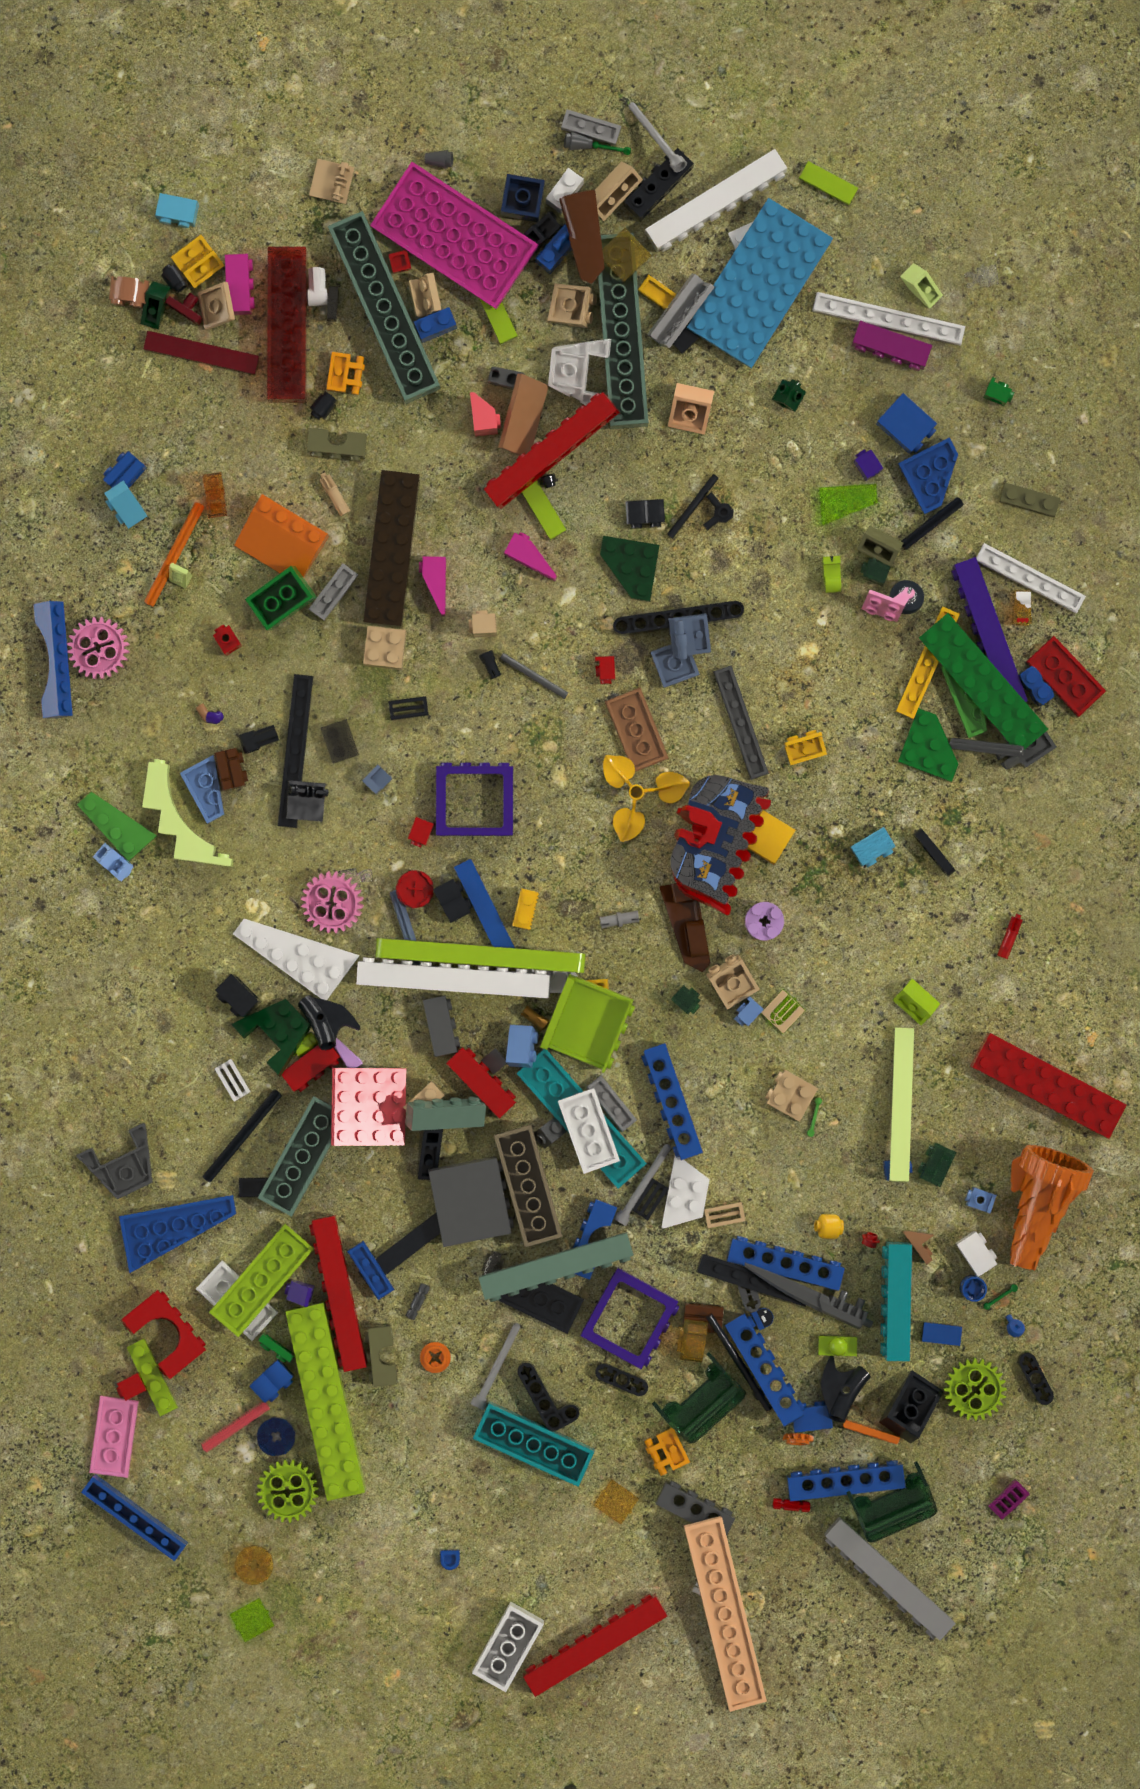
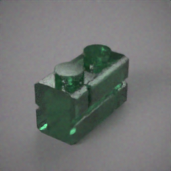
[917,1142,957,1187]

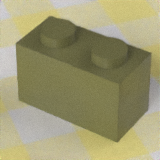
[857,526,903,567]

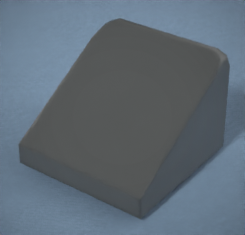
[481,1048,507,1074]

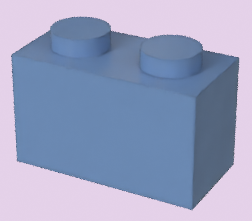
[506,1025,538,1068]

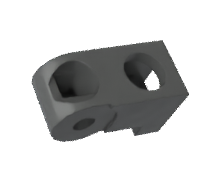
[487,367,525,390]

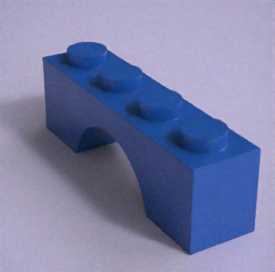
[573,1199,617,1280]

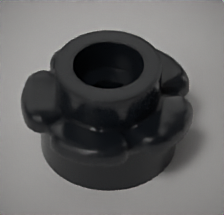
[540,473,558,488]

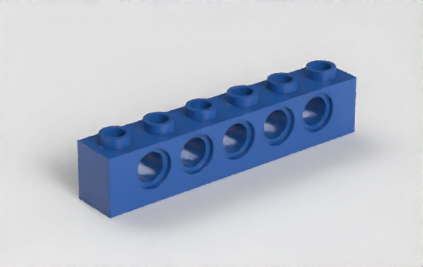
[641,1043,703,1161]
[726,1236,845,1291]
[725,1313,805,1427]
[787,1460,906,1501]

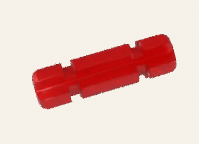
[772,1498,810,1512]

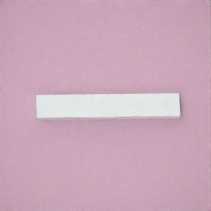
[976,543,1086,613]

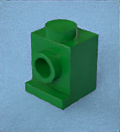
[983,377,1015,406]

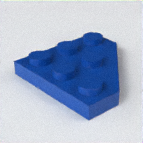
[898,437,958,515]

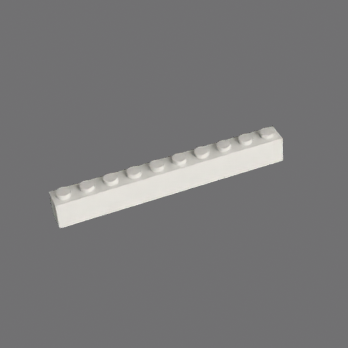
[356,957,551,998]

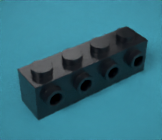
[624,148,694,222]

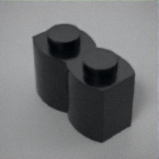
[625,499,665,529]
[433,879,472,923]

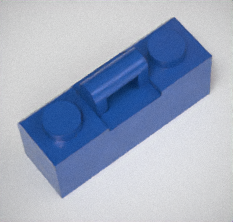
[535,223,572,274]

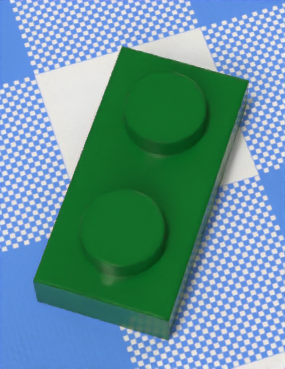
[258,1333,295,1363]

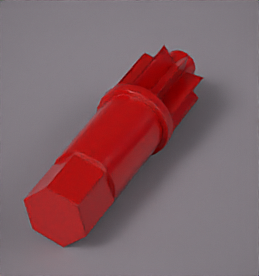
[997,914,1023,959]

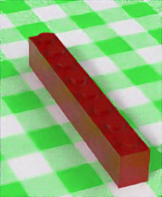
[484,392,620,509]
[309,1215,368,1372]
[523,1594,668,1697]

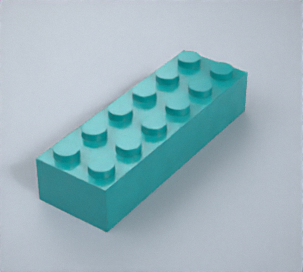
[880,1242,912,1362]
[473,1401,595,1487]

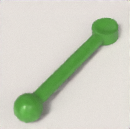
[807,1097,822,1137]

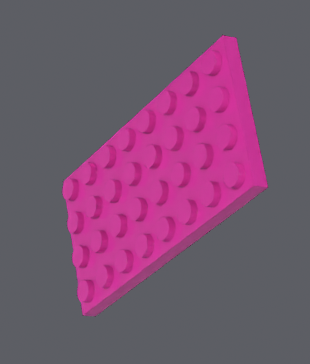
[370,162,539,310]

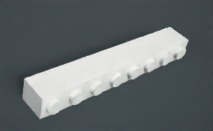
[645,149,787,252]

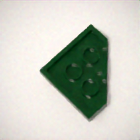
[600,536,660,602]

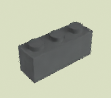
[423,996,461,1057]

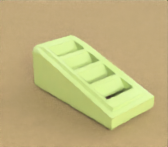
[169,563,192,588]

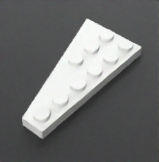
[233,919,360,1000]

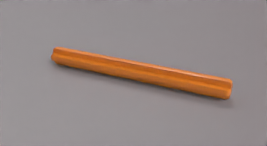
[144,502,204,607]

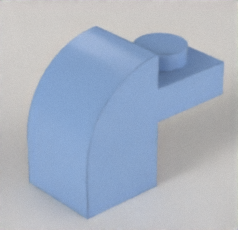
[93,843,133,882]

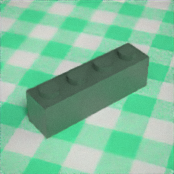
[405,1097,486,1131]

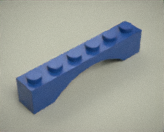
[34,601,73,719]

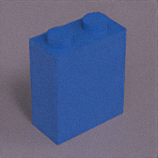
[876,393,937,454]

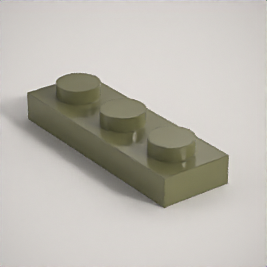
[999,482,1060,517]

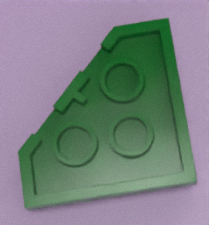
[898,708,959,782]

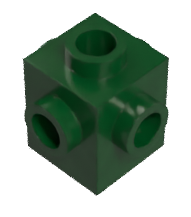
[772,379,806,412]

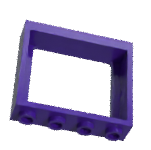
[436,763,513,836]
[580,1267,680,1369]

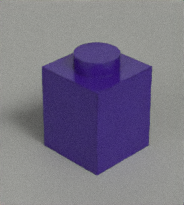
[854,449,883,481]

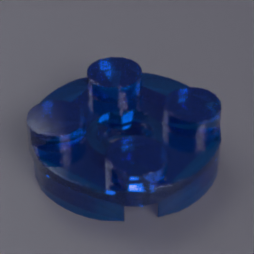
[257,1417,296,1456]

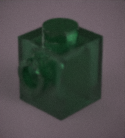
[860,558,890,586]
[670,985,701,1015]

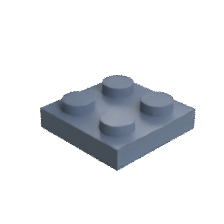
[650,645,700,688]

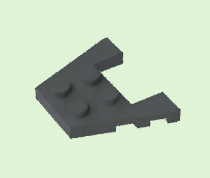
[76,1123,153,1199]

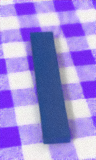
[454,859,515,969]

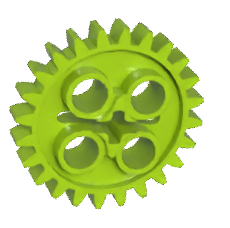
[943,1357,1007,1421]
[256,1459,319,1523]

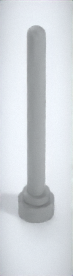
[629,102,687,172]
[613,1144,671,1226]
[470,1323,520,1410]

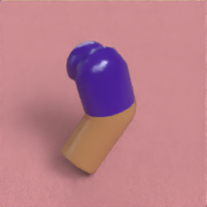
[195,703,224,724]

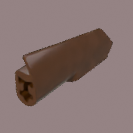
[559,190,605,284]
[659,883,711,972]

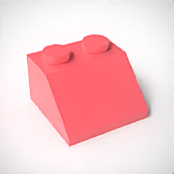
[470,392,501,437]

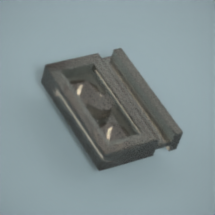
[321,719,359,764]

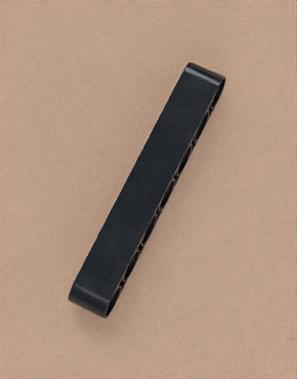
[613,601,744,636]

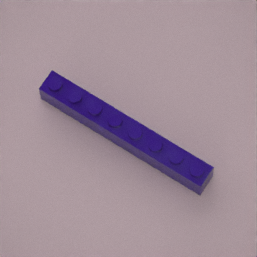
[951,557,1028,702]

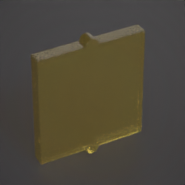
[594,1479,639,1524]

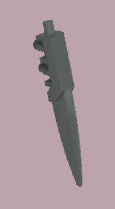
[745,1262,873,1329]

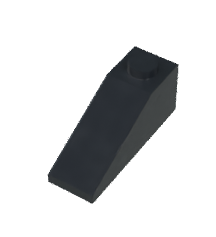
[417,1129,443,1180]

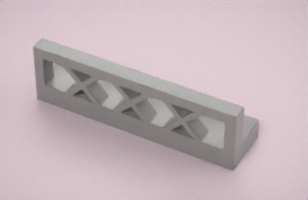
[647,273,714,348]

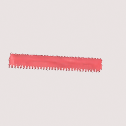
[201,1402,270,1452]

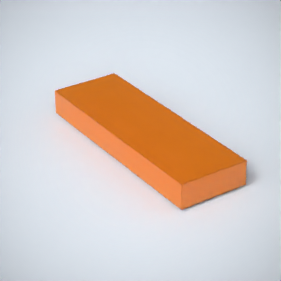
[842,1419,900,1444]

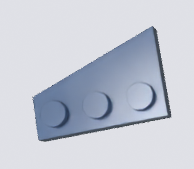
[180,755,225,824]

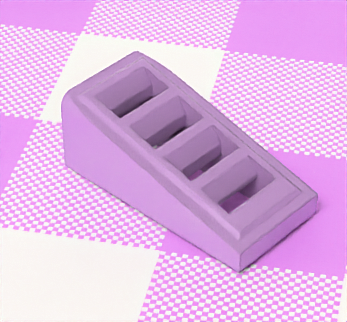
[335,1038,363,1068]

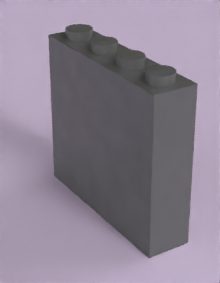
[428,1156,514,1247]

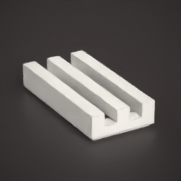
[215,1059,251,1102]

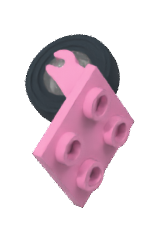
[861,580,924,622]

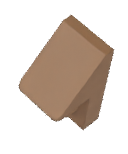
[903,1230,934,1265]

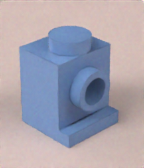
[734,996,764,1026]
[965,1187,997,1213]

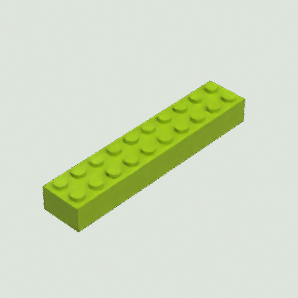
[285,1301,366,1501]

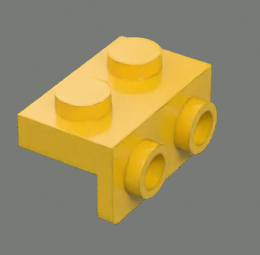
[784,730,827,766]

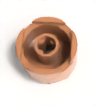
[109,276,150,309]

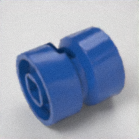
[959,1275,987,1302]

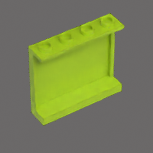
[540,974,635,1073]

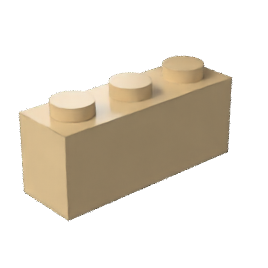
[595,161,643,221]

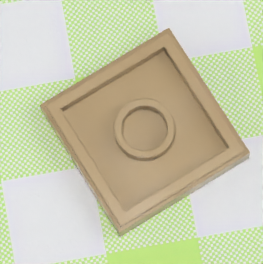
[198,282,235,330]

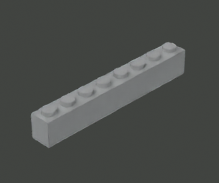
[824,1516,956,1641]

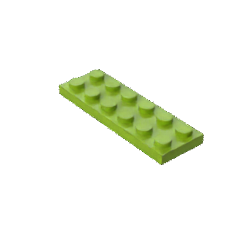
[209,1224,314,1337]

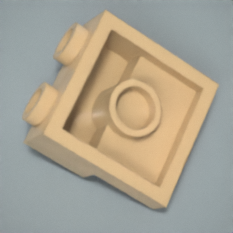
[547,283,597,328]
[706,954,760,1010]
[765,1069,818,1122]

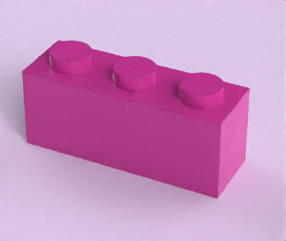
[225,254,255,315]

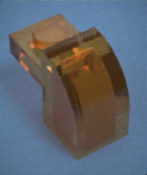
[202,472,228,519]

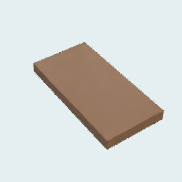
[498,373,548,456]
[605,688,669,772]

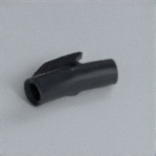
[298,995,361,1050]
[820,1356,871,1423]

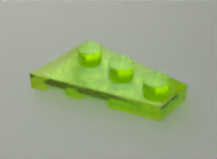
[819,484,878,527]

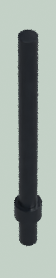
[706,1313,772,1412]

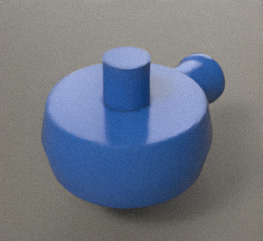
[1005,1314,1025,1337]

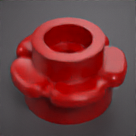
[861,1232,880,1248]

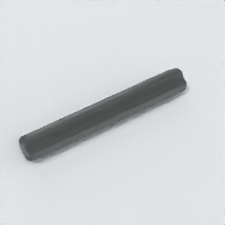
[950,738,1024,757]

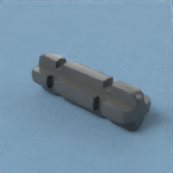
[406,1283,430,1320]

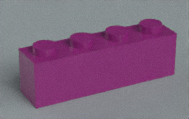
[851,321,932,371]

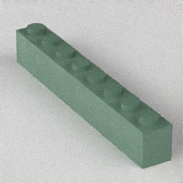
[479,1232,634,1302]

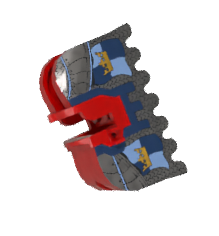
[671,775,771,916]

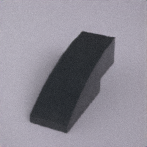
[523,212,564,254]

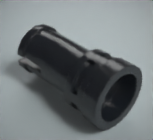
[479,650,502,680]

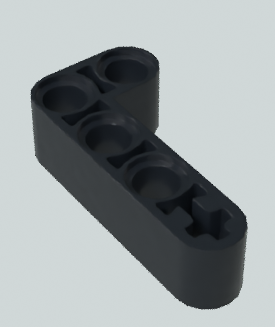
[518,1361,579,1431]

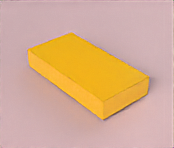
[638,274,676,310]

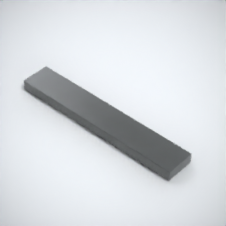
[713,665,769,780]

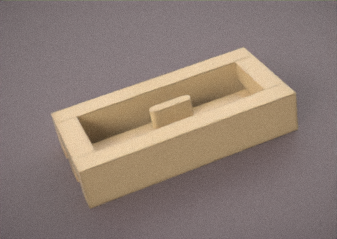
[704,1202,745,1228]

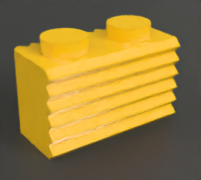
[512,888,539,930]

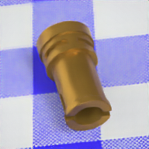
[521,1006,550,1033]

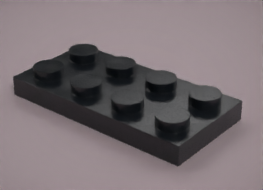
[498,1282,584,1334]

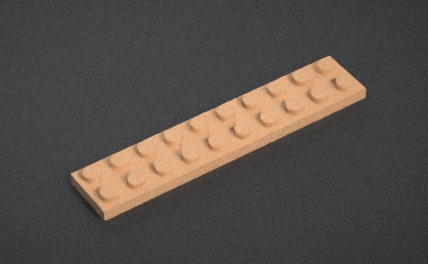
[684,1516,767,1712]

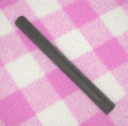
[500,653,568,699]

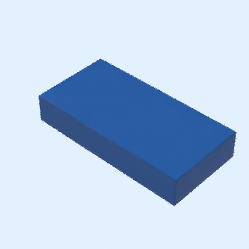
[921,1322,962,1346]

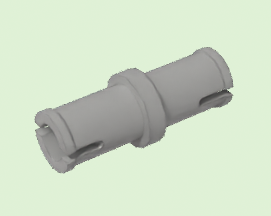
[599,910,639,929]

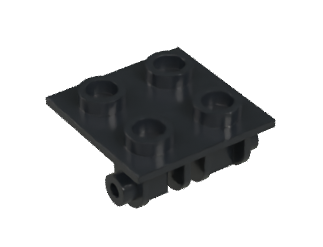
[286,780,329,822]

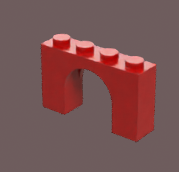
[120,1290,206,1381]

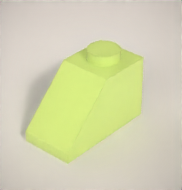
[900,263,943,309]

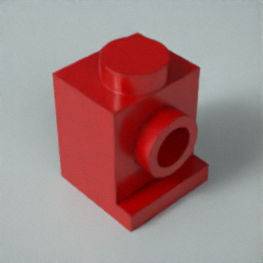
[213,625,242,656]
[595,656,615,685]

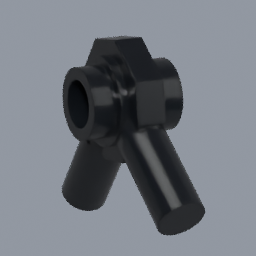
[703,492,734,531]

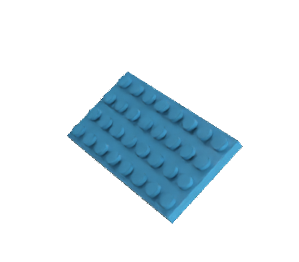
[687,198,833,369]

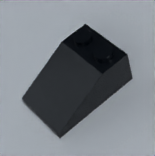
[879,1370,944,1444]

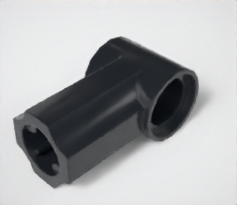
[238,725,279,754]

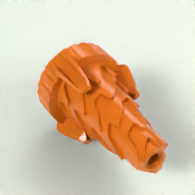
[1010,1145,1094,1271]

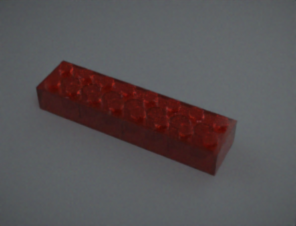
[267,247,308,403]

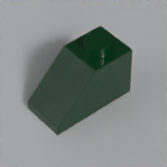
[140,281,171,330]

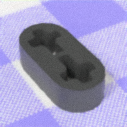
[738,1286,761,1312]

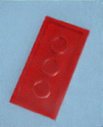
[1026,636,1106,717]

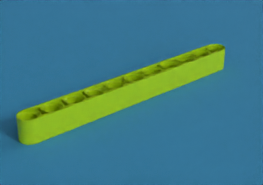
[375,938,586,973]

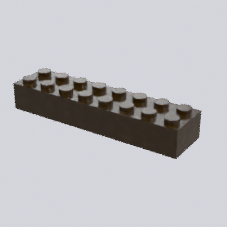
[363,470,420,629]

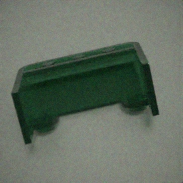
[652,1352,746,1444]
[846,1461,938,1542]

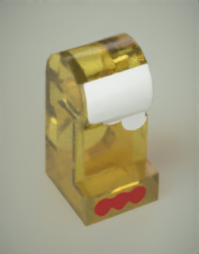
[1012,590,1032,626]

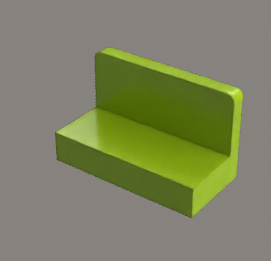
[893,979,940,1025]

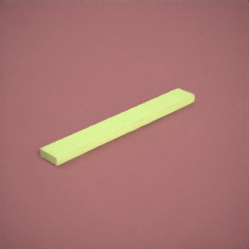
[889,1027,914,1182]

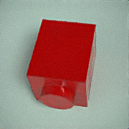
[408,817,434,848]
[116,1372,147,1401]

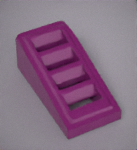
[988,1479,1030,1520]

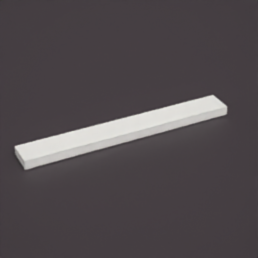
[812,292,965,346]

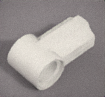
[308,267,328,306]

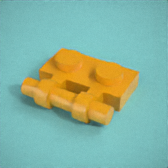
[326,352,365,395]
[644,1427,690,1476]

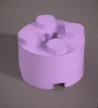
[744,902,784,941]

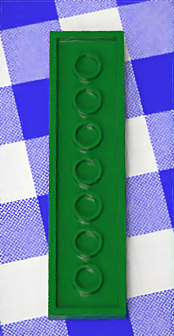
[919,613,1048,750]

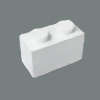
[546,168,584,214]
[955,1231,997,1277]

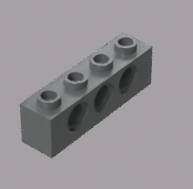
[655,1480,735,1536]

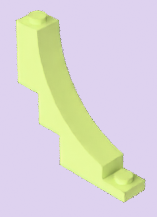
[142,759,233,867]

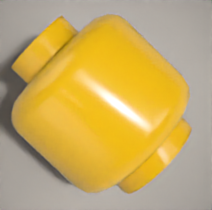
[814,1214,844,1239]

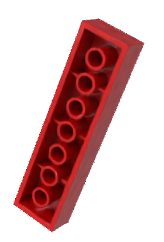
[970,1033,1127,1139]

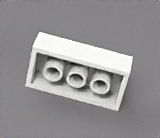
[472,1601,544,1692]

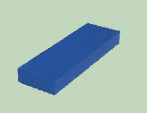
[347,1241,395,1300]

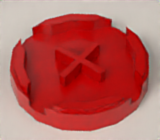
[395,870,434,909]

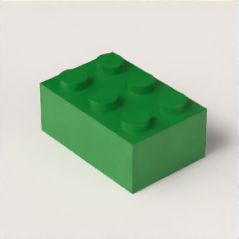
[245,566,317,631]

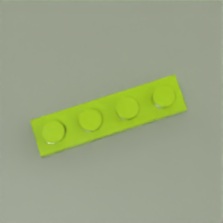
[127,1338,178,1417]

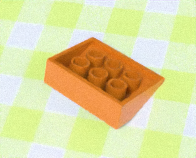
[234,494,329,578]

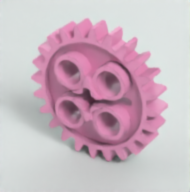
[67,617,130,679]
[301,871,364,933]

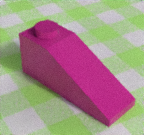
[504,532,557,581]
[419,556,446,616]

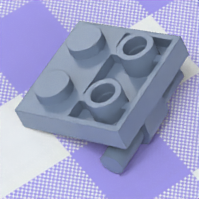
[668,613,711,659]

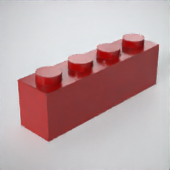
[446,1047,516,1119]

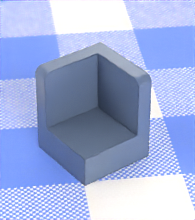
[362,765,392,795]

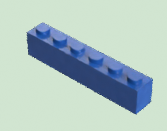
[81,1474,188,1561]

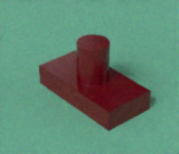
[165,293,203,326]

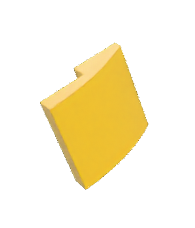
[171,234,225,289]
[747,810,795,865]

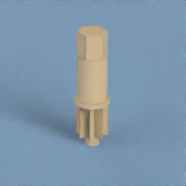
[319,473,350,516]

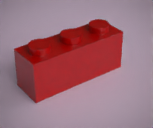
[282,1045,341,1092]

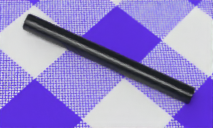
[667,474,719,539]

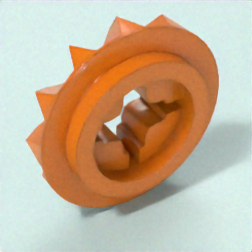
[420,1342,451,1373]
[783,1433,813,1445]

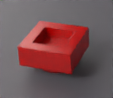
[388,250,412,274]

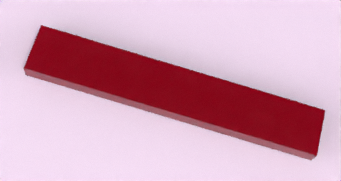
[143,331,259,375]

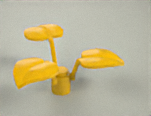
[603,755,690,842]

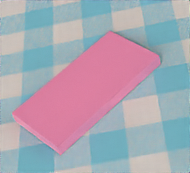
[89,1395,139,1478]

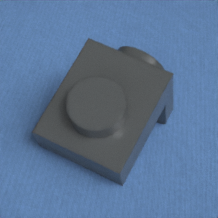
[534,1117,567,1148]

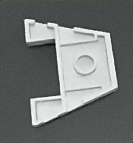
[548,339,611,405]

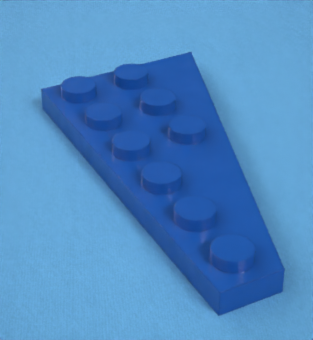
[119,1195,237,1273]

